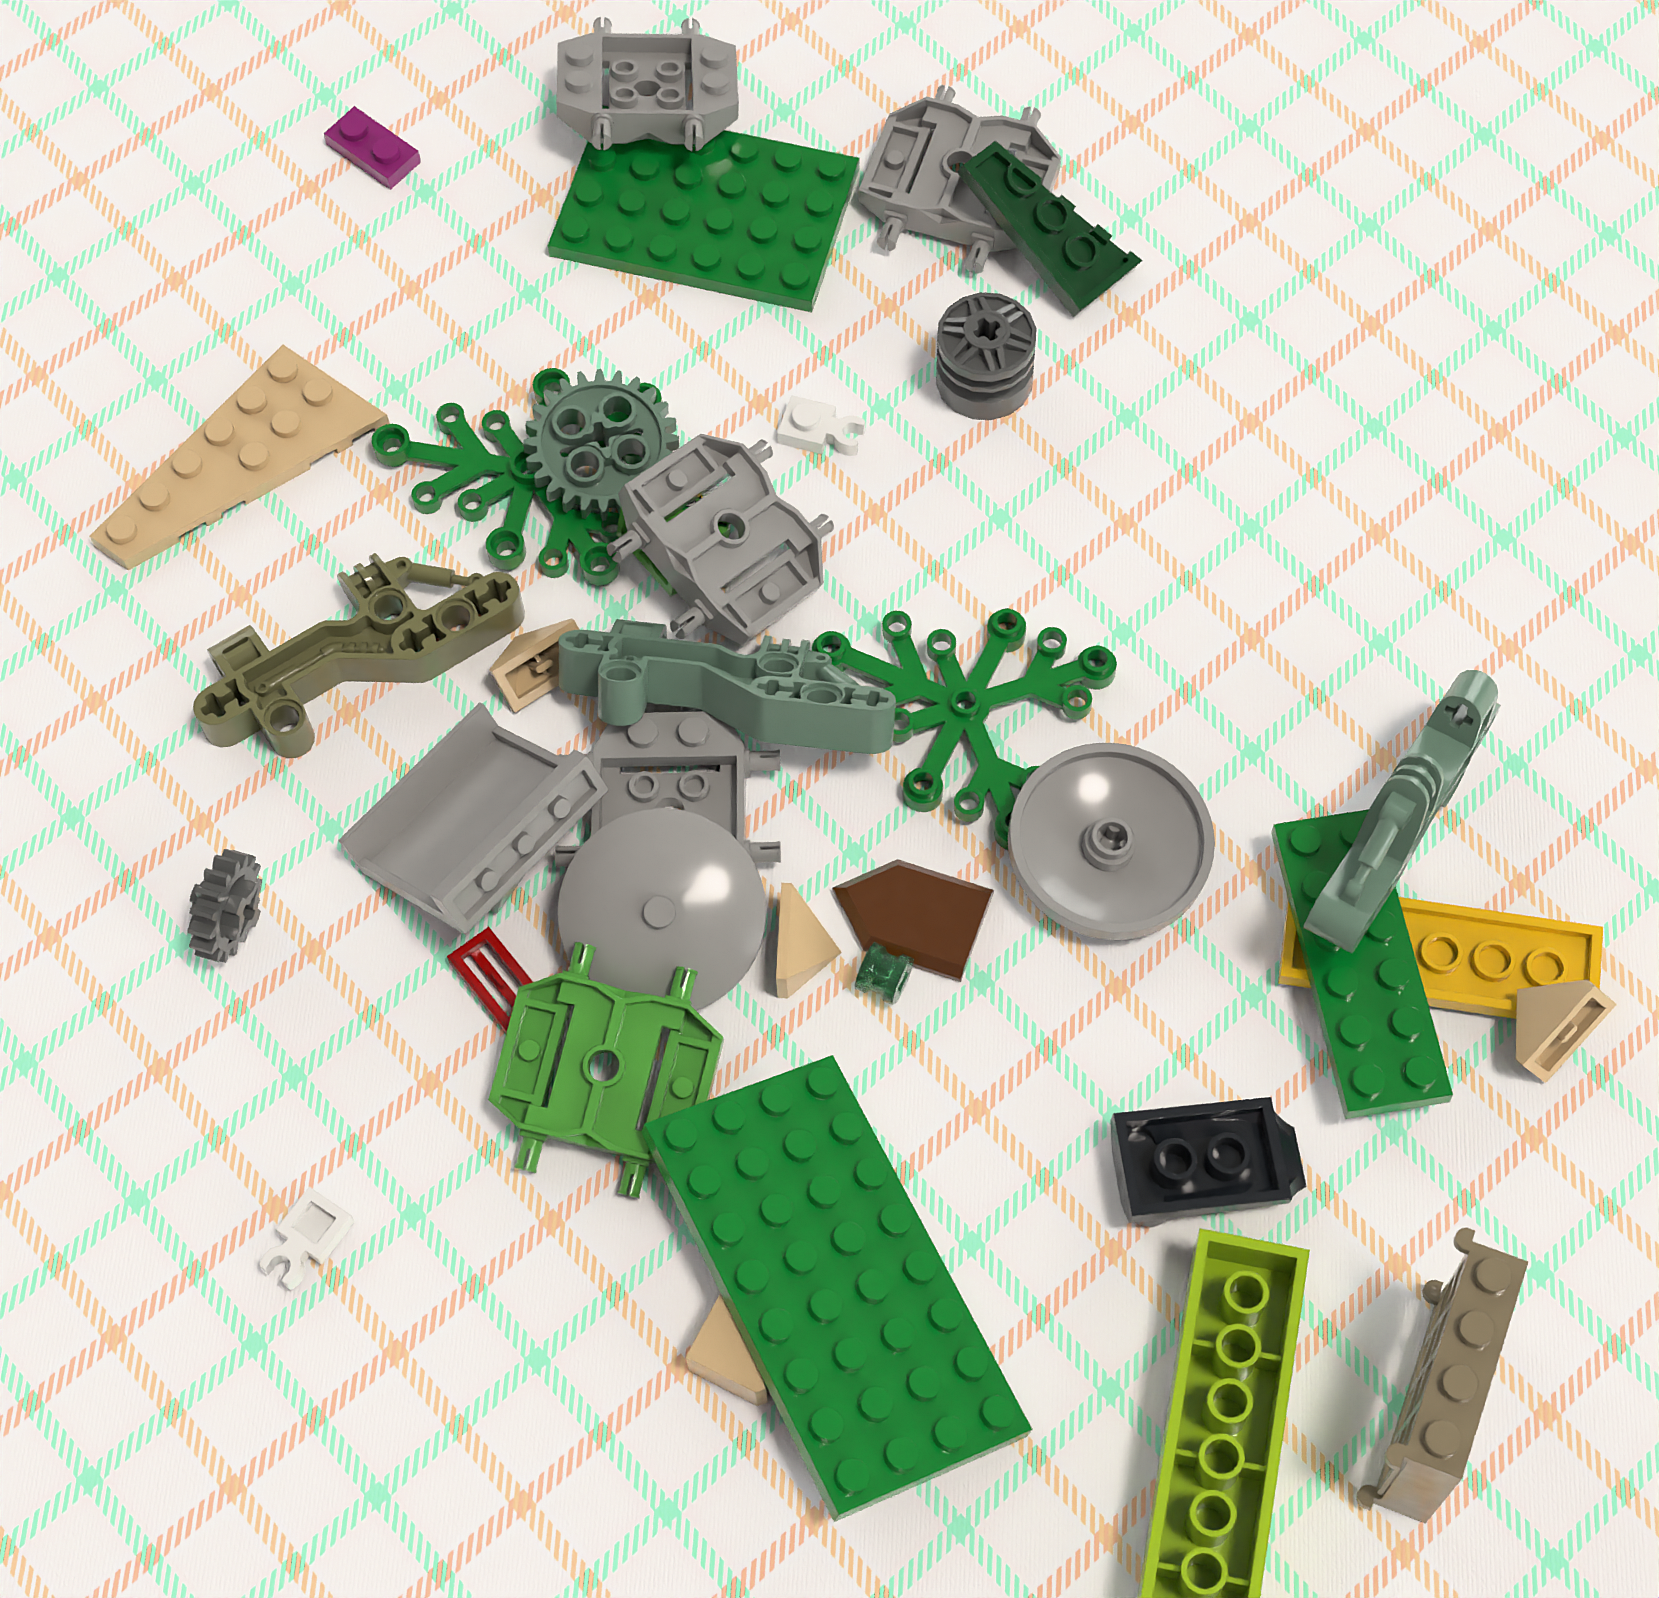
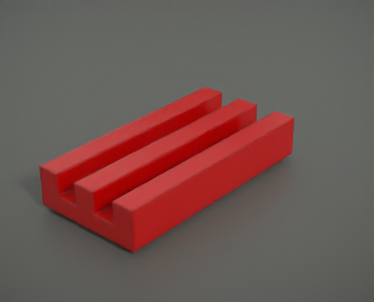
[447,926,533,1034]

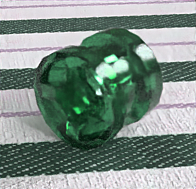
[855,942,914,1005]

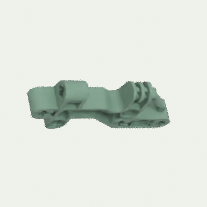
[559,619,896,754]
[1304,670,1501,954]

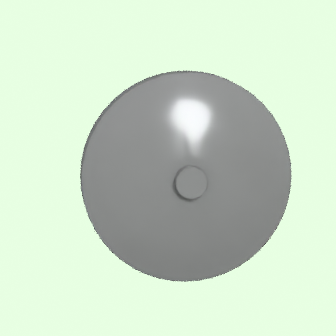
[1008,743,1215,940]
[558,808,766,1011]

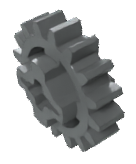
[187,849,262,963]

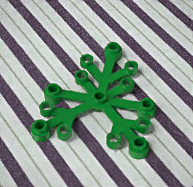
[372,368,662,586]
[812,608,1117,850]

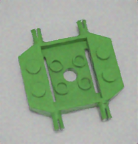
[488,942,725,1199]

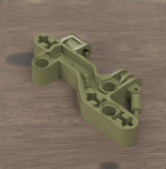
[193,553,525,758]

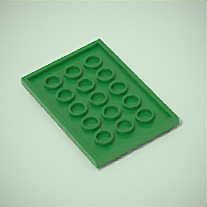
[547,105,860,313]

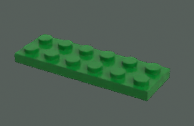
[1271,809,1453,1119]

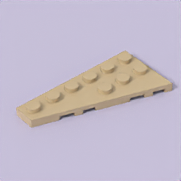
[89,344,390,571]

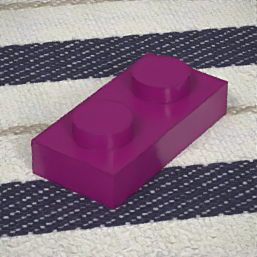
[323,106,421,190]

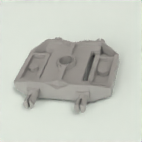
[556,17,739,151]
[858,85,1062,274]
[607,433,834,645]
[555,711,781,867]

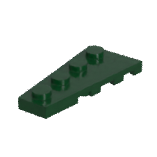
[957,140,1143,317]

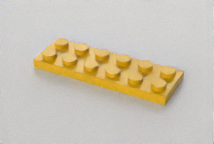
[1278,897,1603,1019]

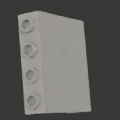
[338,702,609,935]

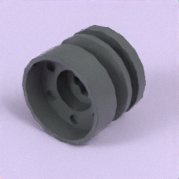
[936,292,1037,420]

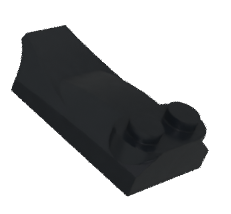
[1110,1097,1307,1227]

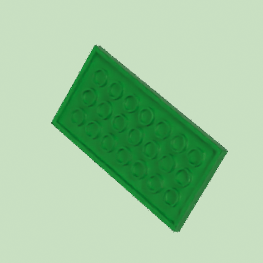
[641,1055,1033,1522]

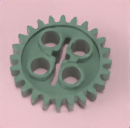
[523,369,679,521]

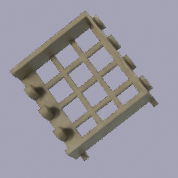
[1356,1227,1529,1524]

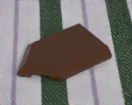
[832,859,994,982]

